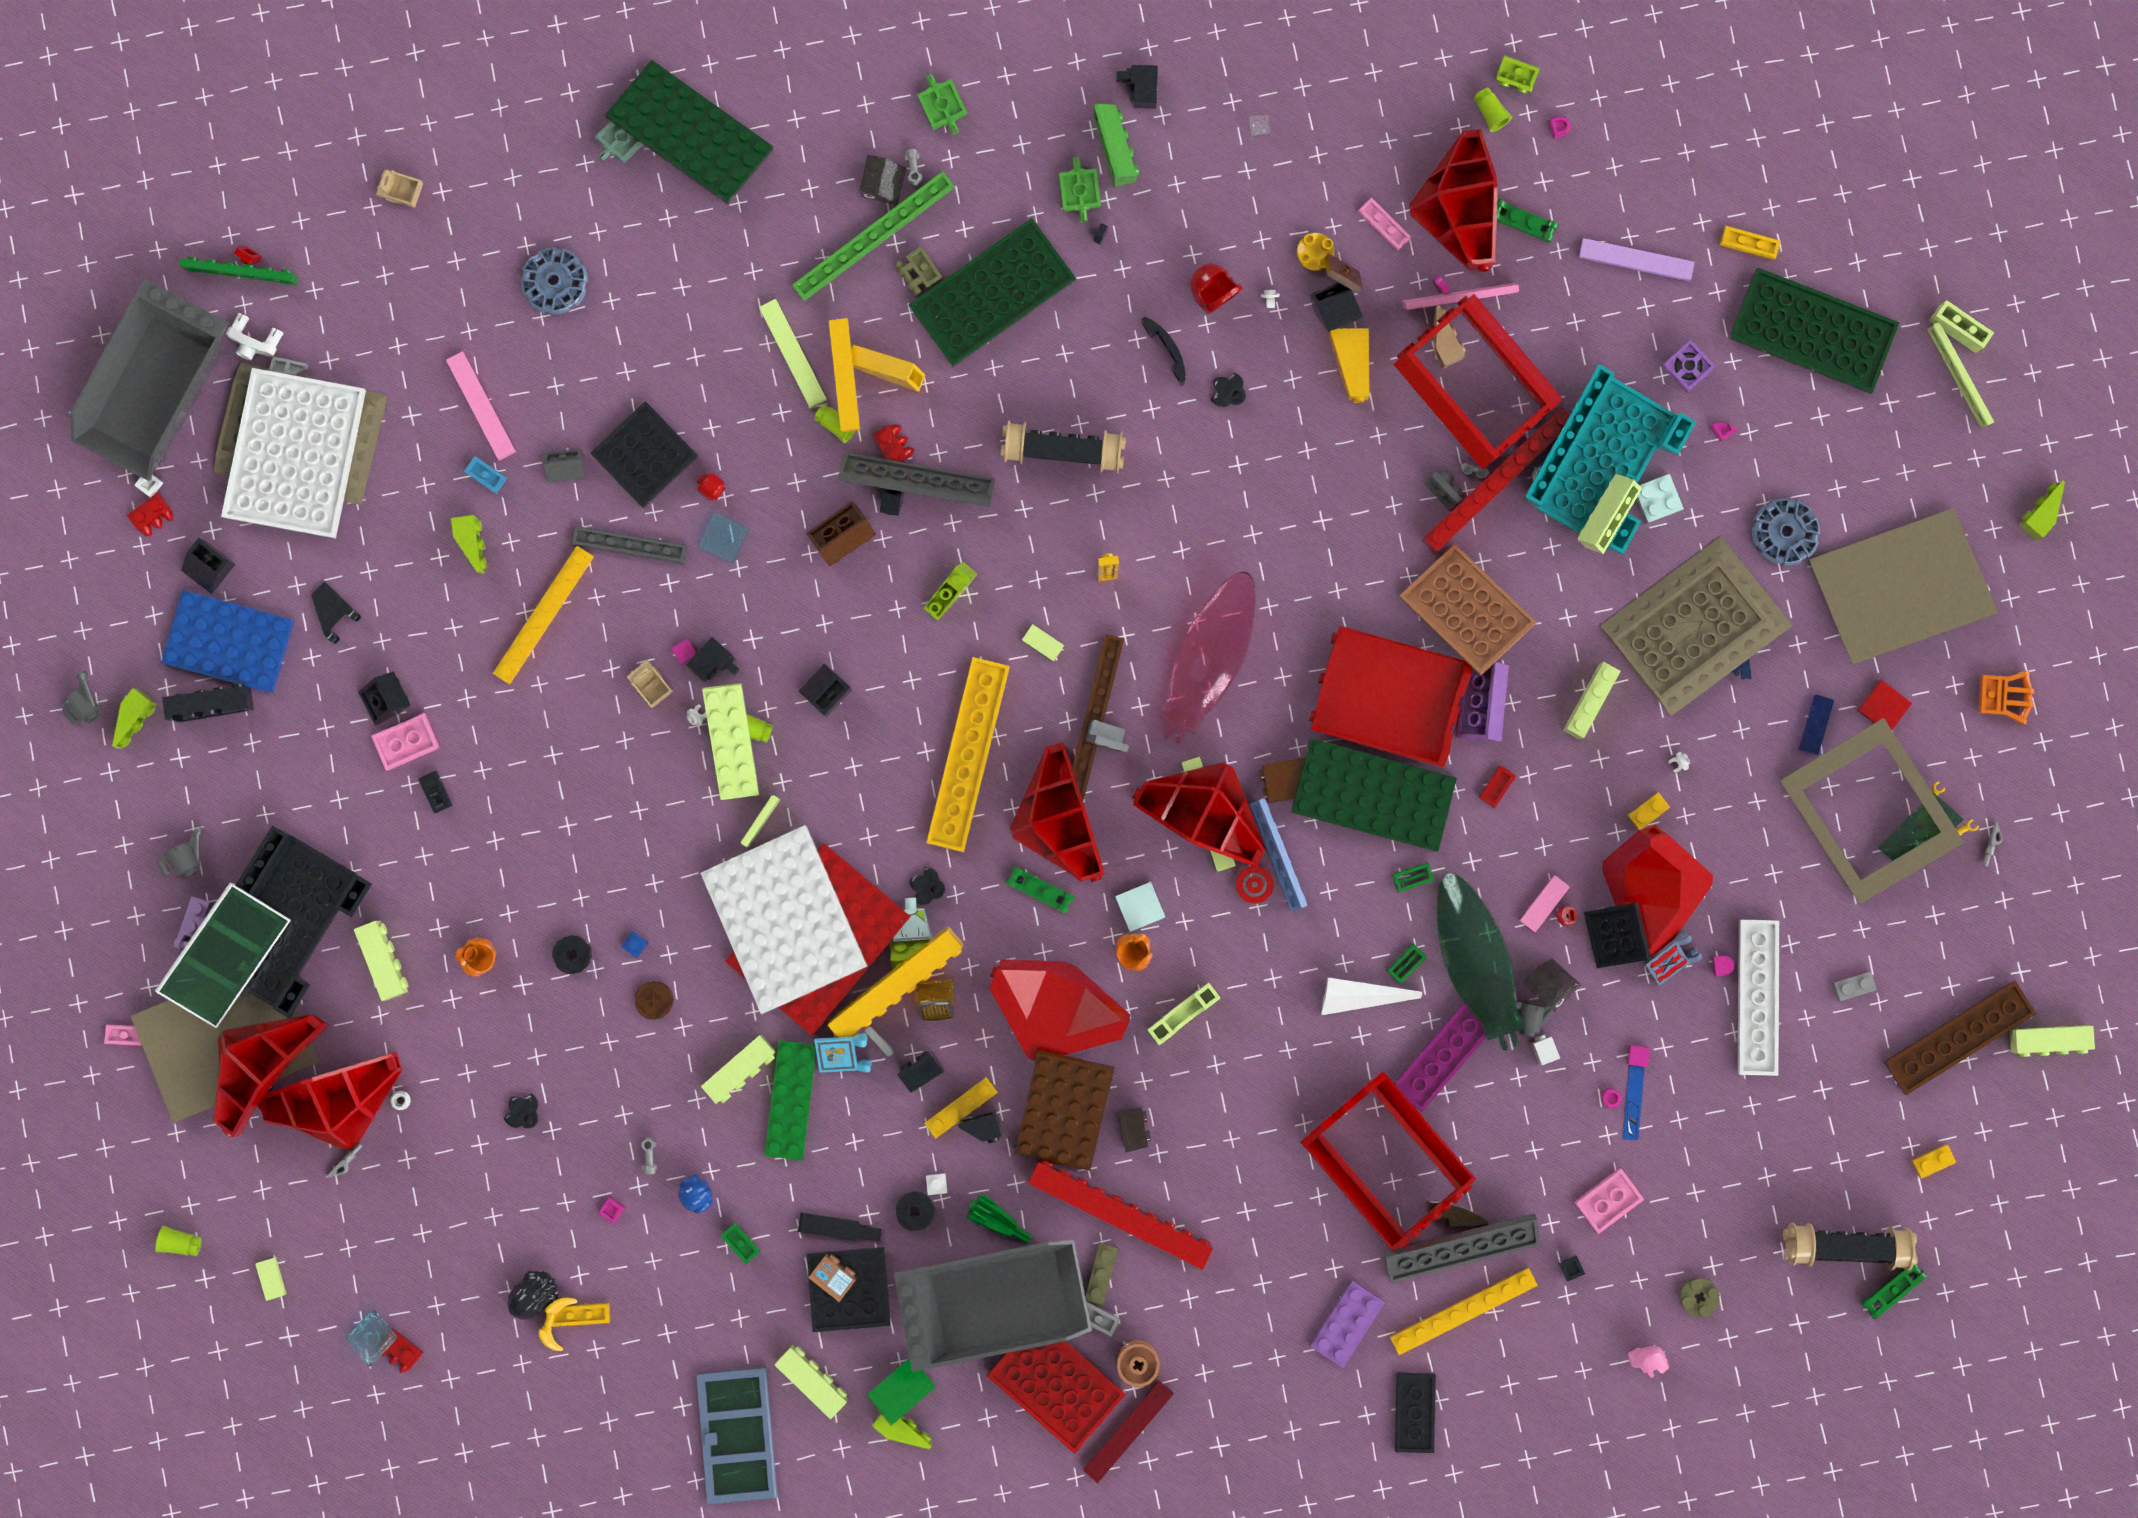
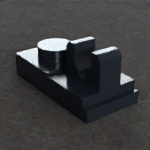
[418,771,453,814]

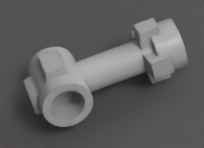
[905,149,923,187]
[641,1137,657,1174]

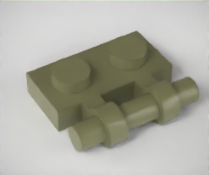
[895,246,943,296]

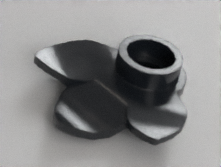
[1211,373,1246,407]
[909,867,945,905]
[504,1094,538,1129]

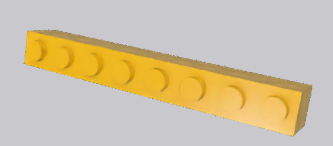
[828,926,963,1037]

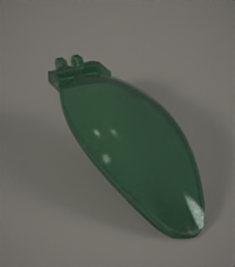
[1437,873,1525,1051]

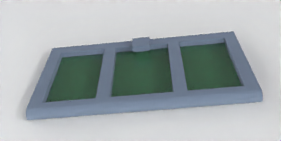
[696,1367,778,1505]

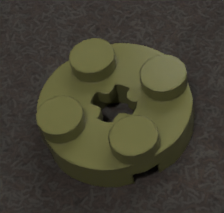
[1679,1277,1720,1317]

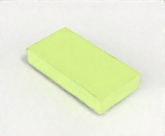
[1022,624,1064,662]
[255,1257,286,1301]

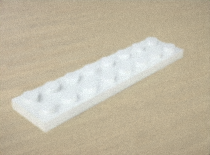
[1738,920,1779,1076]

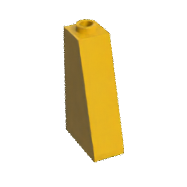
[1329,328,1369,403]
[851,345,925,392]

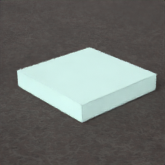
[1115,882,1165,932]

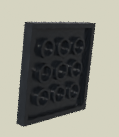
[590,401,699,509]
[807,1247,891,1332]

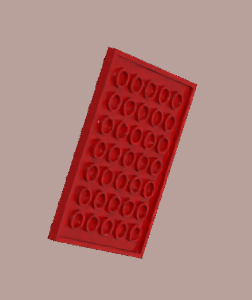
[725,843,911,1036]

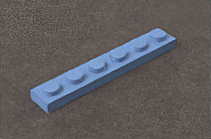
[1249,798,1308,912]

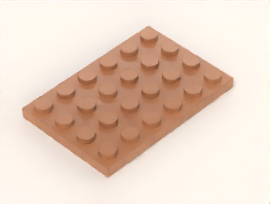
[1399,544,1537,676]

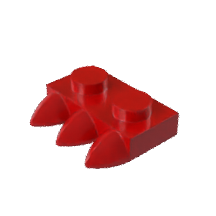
[873,425,914,462]
[126,493,173,537]
[379,1328,424,1373]

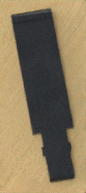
[798,1212,882,1241]

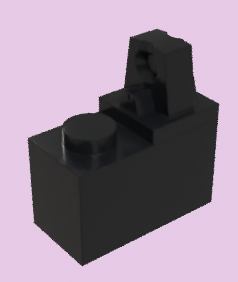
[1116,65,1158,109]
[686,637,740,682]

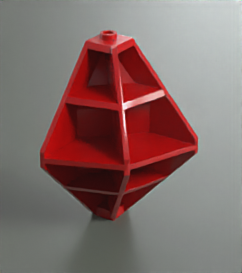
[1409,129,1498,272]
[1010,742,1105,883]
[1132,762,1266,867]
[1602,825,1713,957]
[989,959,1131,1061]
[213,1014,329,1138]
[258,1052,402,1150]

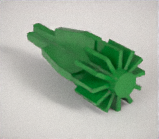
[966,1193,1032,1245]

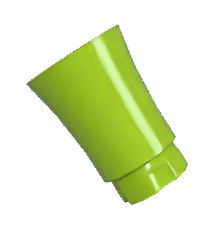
[1473,88,1513,132]
[814,404,855,443]
[746,713,773,743]
[155,1225,202,1256]

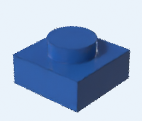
[621,931,649,958]

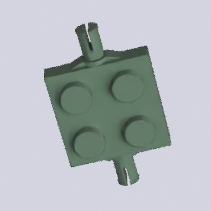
[595,122,643,164]

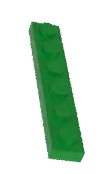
[179,257,298,285]

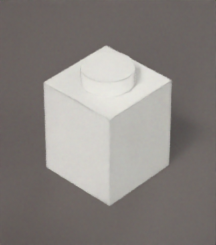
[1531,1034,1560,1065]

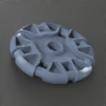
[520,247,588,315]
[1751,498,1821,566]

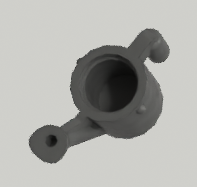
[62,670,101,725]
[157,827,203,879]
[1508,1000,1563,1037]

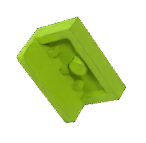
[1496,55,1540,93]
[890,939,929,970]

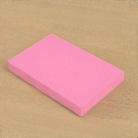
[371,713,440,771]
[1574,1168,1644,1234]

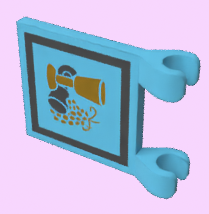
[814,1033,872,1073]

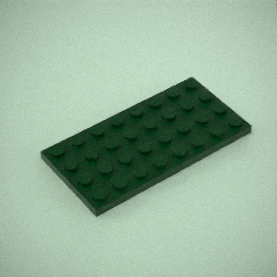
[605,60,773,205]
[909,218,1076,367]
[1729,267,1900,394]
[1291,738,1457,852]

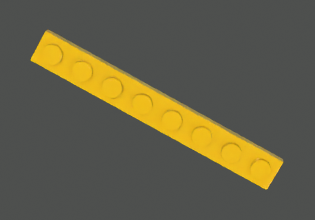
[493,546,594,684]
[1389,1267,1538,1355]

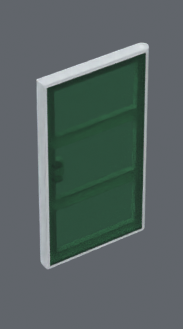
[155,882,291,1028]

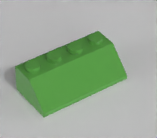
[1094,104,1139,188]

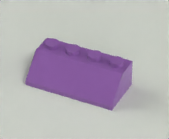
[1456,662,1509,742]

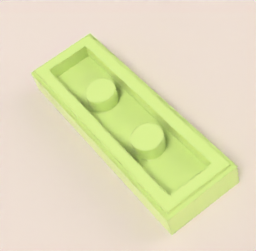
[741,795,781,847]

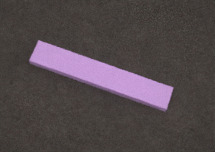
[1578,238,1695,282]

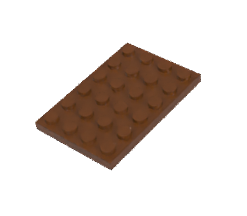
[1015,1049,1115,1171]

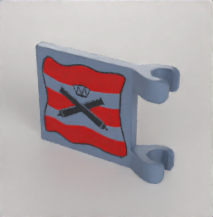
[1644,930,1702,986]

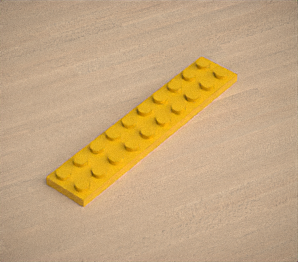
[927,657,1010,852]

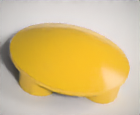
[1297,233,1334,271]

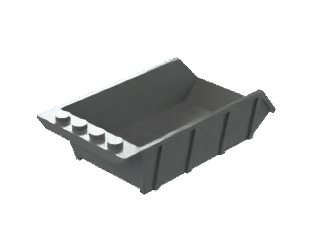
[70,279,229,481]
[894,1240,1092,1372]

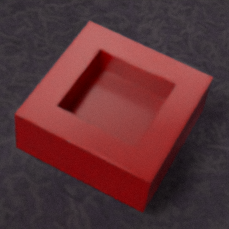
[234,246,262,265]

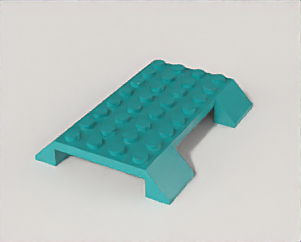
[1525,364,1696,555]

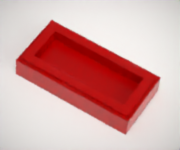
[1478,766,1516,808]

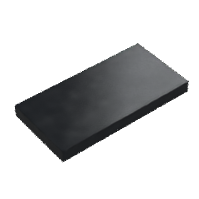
[1394,1372,1436,1453]

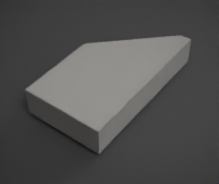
[268,356,309,376]
[865,1026,895,1057]

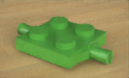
[917,74,968,135]
[1059,157,1101,223]

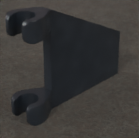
[311,581,361,644]

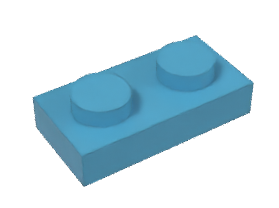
[464,456,508,494]

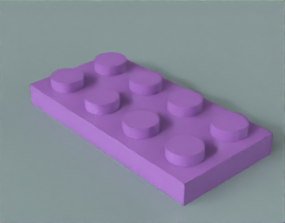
[1310,1280,1385,1368]

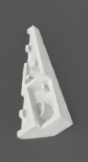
[1321,977,1422,1015]

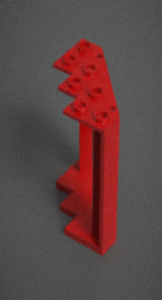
[1393,294,1563,469]
[1300,1071,1476,1251]

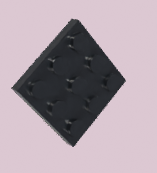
[1584,902,1651,969]

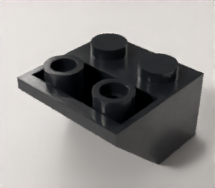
[1310,282,1363,332]
[181,538,236,594]
[798,664,853,717]
[897,1051,944,1093]

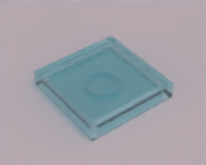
[698,513,749,563]
[345,1310,398,1366]

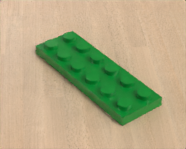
[764,1040,816,1161]

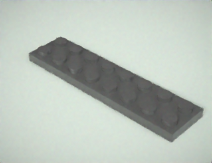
[838,452,995,507]
[1384,1213,1540,1283]

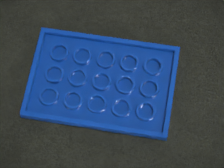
[161,590,295,693]

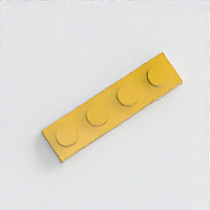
[924,1077,998,1139]

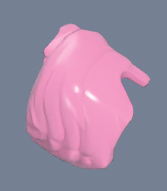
[1627,1346,1669,1378]

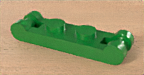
[1497,199,1558,243]
[1005,866,1075,914]
[1861,1263,1927,1319]

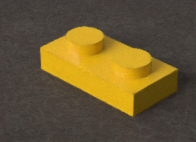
[1627,792,1670,830]
[1911,1144,1956,1179]

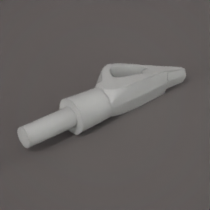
[1983,821,2003,867]
[327,1143,363,1177]

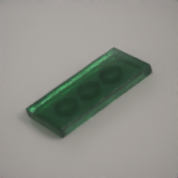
[1878,793,1964,861]

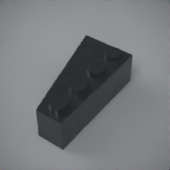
[162,684,254,723]

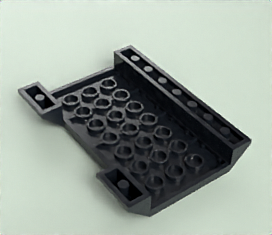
[191,826,372,1018]

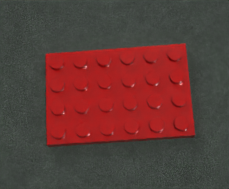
[987,1341,1126,1454]

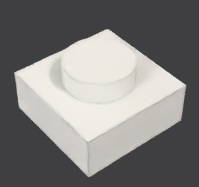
[135,475,163,497]
[926,1173,947,1195]

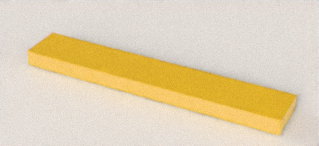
[829,318,860,433]

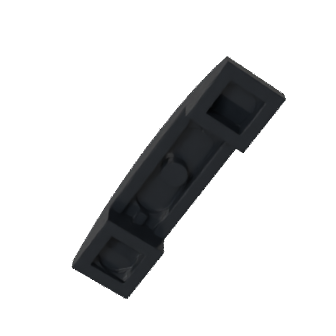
[1141,316,1185,386]

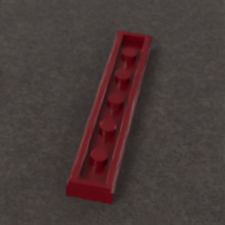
[1083,1380,1174,1483]

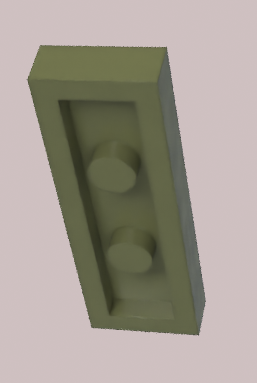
[1085,1243,1118,1305]

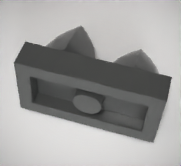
[1424,471,1462,511]

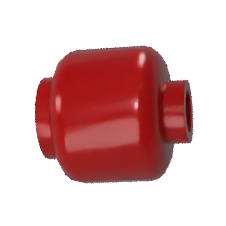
[697,472,726,501]

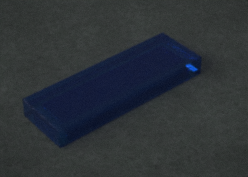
[1798,695,1834,755]

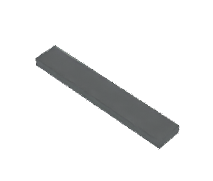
[571,526,688,564]

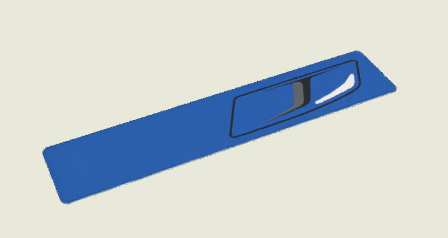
[1623,1066,1645,1140]

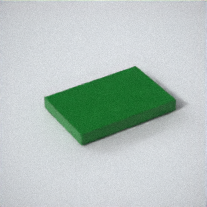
[866,1358,936,1426]

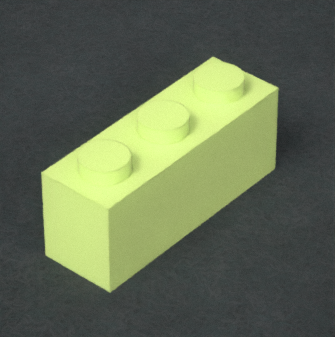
[1929,300,1994,353]

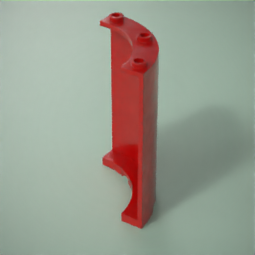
[1309,625,1472,767]

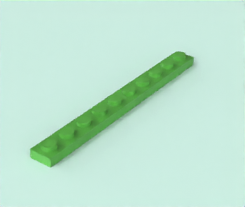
[792,171,955,301]

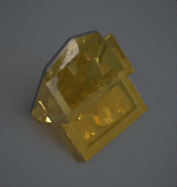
[915,979,955,1021]

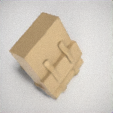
[375,170,423,208]
[626,660,674,708]

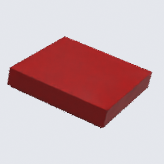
[1857,680,1912,730]

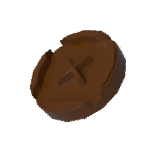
[635,981,674,1020]

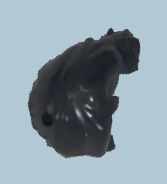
[507,1271,559,1320]

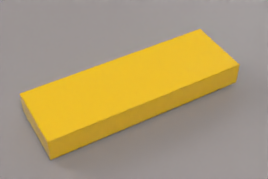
[1719,226,1781,260]
[552,1303,610,1327]

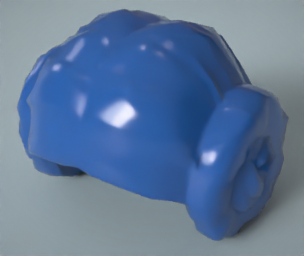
[678,1174,713,1214]

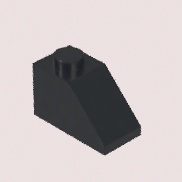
[880,489,904,516]

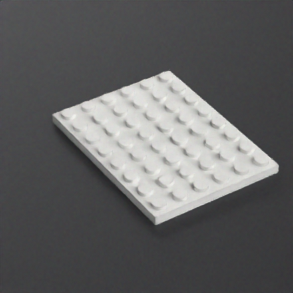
[221,368,366,539]
[701,825,868,1014]

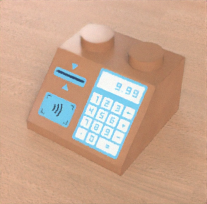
[809,1254,857,1302]

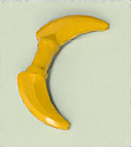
[538,1297,577,1351]

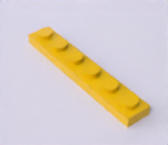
[1097,553,1119,582]

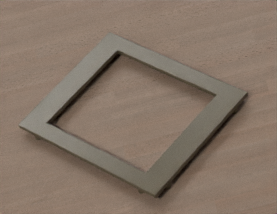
[1780,718,1965,904]

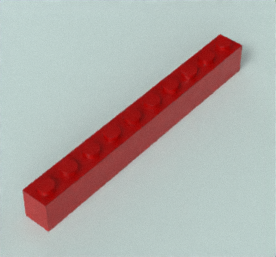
[1421,407,1570,554]
[1028,1160,1213,1270]

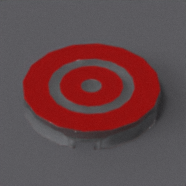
[1235,866,1274,904]

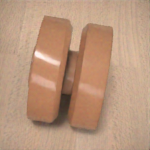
[1117,1339,1160,1387]

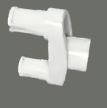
[225,313,283,361]

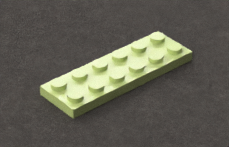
[702,683,759,800]

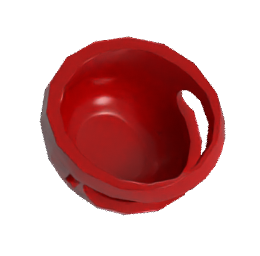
[1190,263,1243,315]

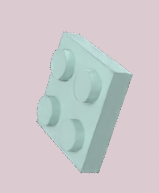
[1637,474,1684,523]

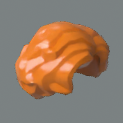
[1115,934,1152,971]
[455,937,496,977]

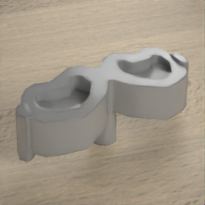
[1460,463,1490,479]

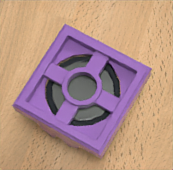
[1661,339,1716,393]

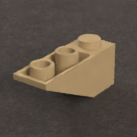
[1434,305,1466,369]

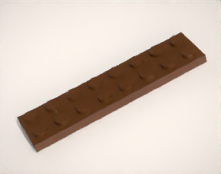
[1884,981,2037,1095]

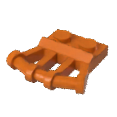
[1978,670,2034,725]

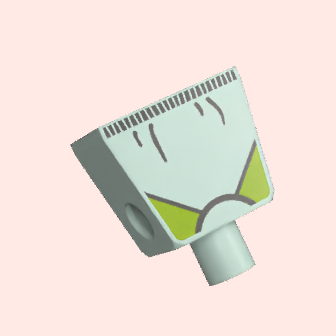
[893,898,931,941]

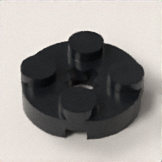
[552,935,592,974]
[896,1191,935,1231]

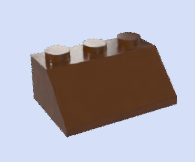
[806,501,876,567]

